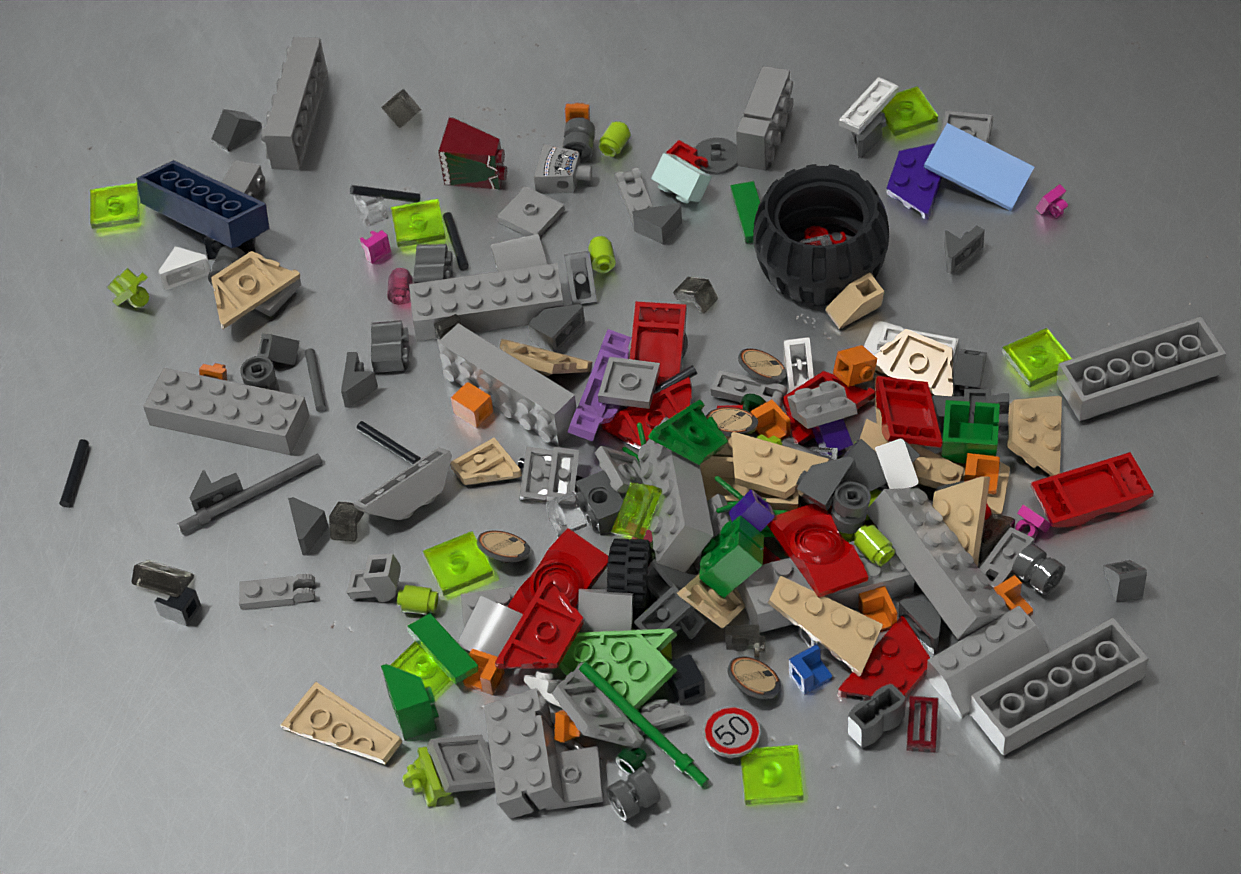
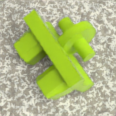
[107,268,149,308]
[402,747,452,807]

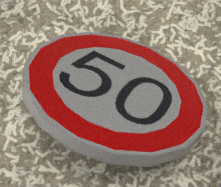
[703,706,761,758]

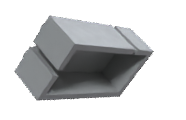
[736,66,794,171]
[484,688,564,819]

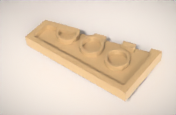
[860,419,964,489]
[768,576,883,676]
[280,682,403,764]

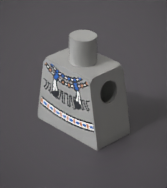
[534,144,593,194]

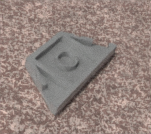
[552,662,644,748]

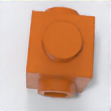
[833,345,878,387]

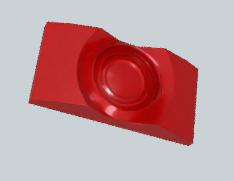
[630,301,687,386]
[876,376,943,447]
[1030,452,1154,527]
[767,504,869,598]
[507,528,608,614]

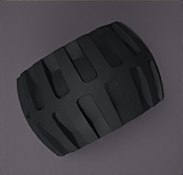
[753,164,889,305]

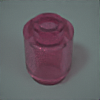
[387,268,413,305]

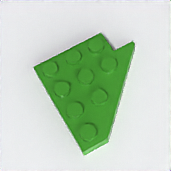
[559,629,677,719]

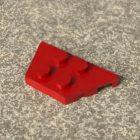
[783,371,876,446]
[601,377,692,449]
[495,575,584,669]
[838,616,930,701]

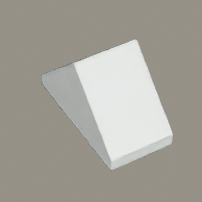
[159,247,210,290]
[783,337,814,392]

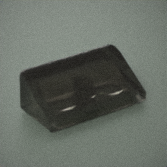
[978,513,1015,564]
[131,560,194,597]

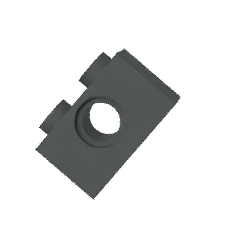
[574,471,629,535]

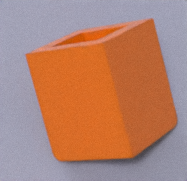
[451,382,494,428]
[750,399,791,441]
[964,453,1000,494]
[993,575,1033,616]
[858,586,897,632]
[463,649,505,695]

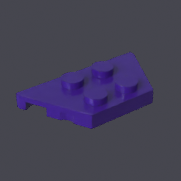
[886,143,942,220]

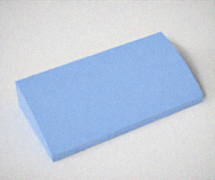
[924,123,1034,211]

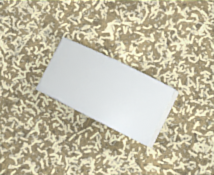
[524,671,561,707]

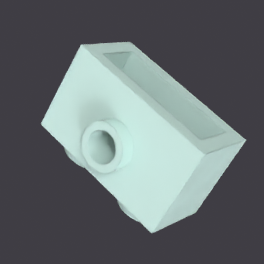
[651,153,712,204]

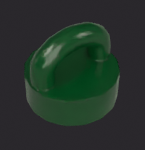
[740,393,766,413]
[616,748,647,775]

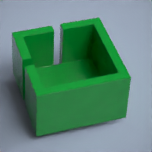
[941,400,1000,463]
[699,515,764,598]

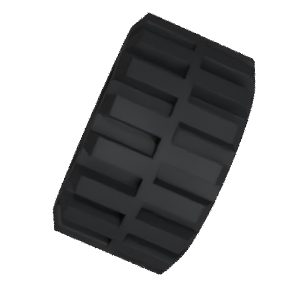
[607,538,652,609]

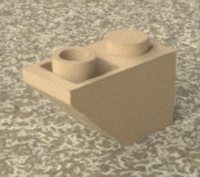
[825,273,884,330]

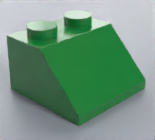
[381,664,439,741]

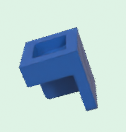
[789,644,832,695]

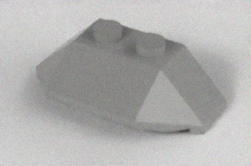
[353,447,452,520]

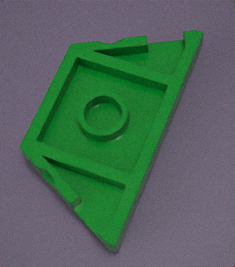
[648,399,728,465]

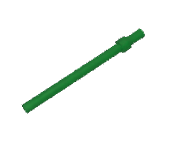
[579,662,709,787]

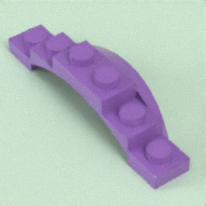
[568,329,632,441]

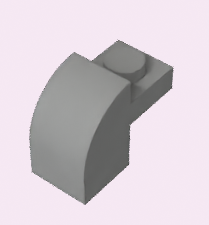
[346,553,401,603]

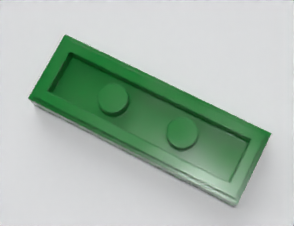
[730,181,760,243]
[407,613,478,685]

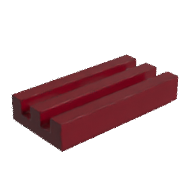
[907,696,938,753]

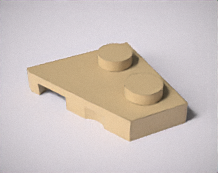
[450,438,522,485]

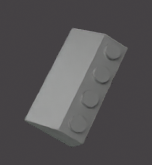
[927,606,1049,718]

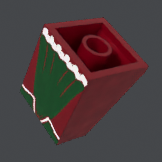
[438,117,507,190]

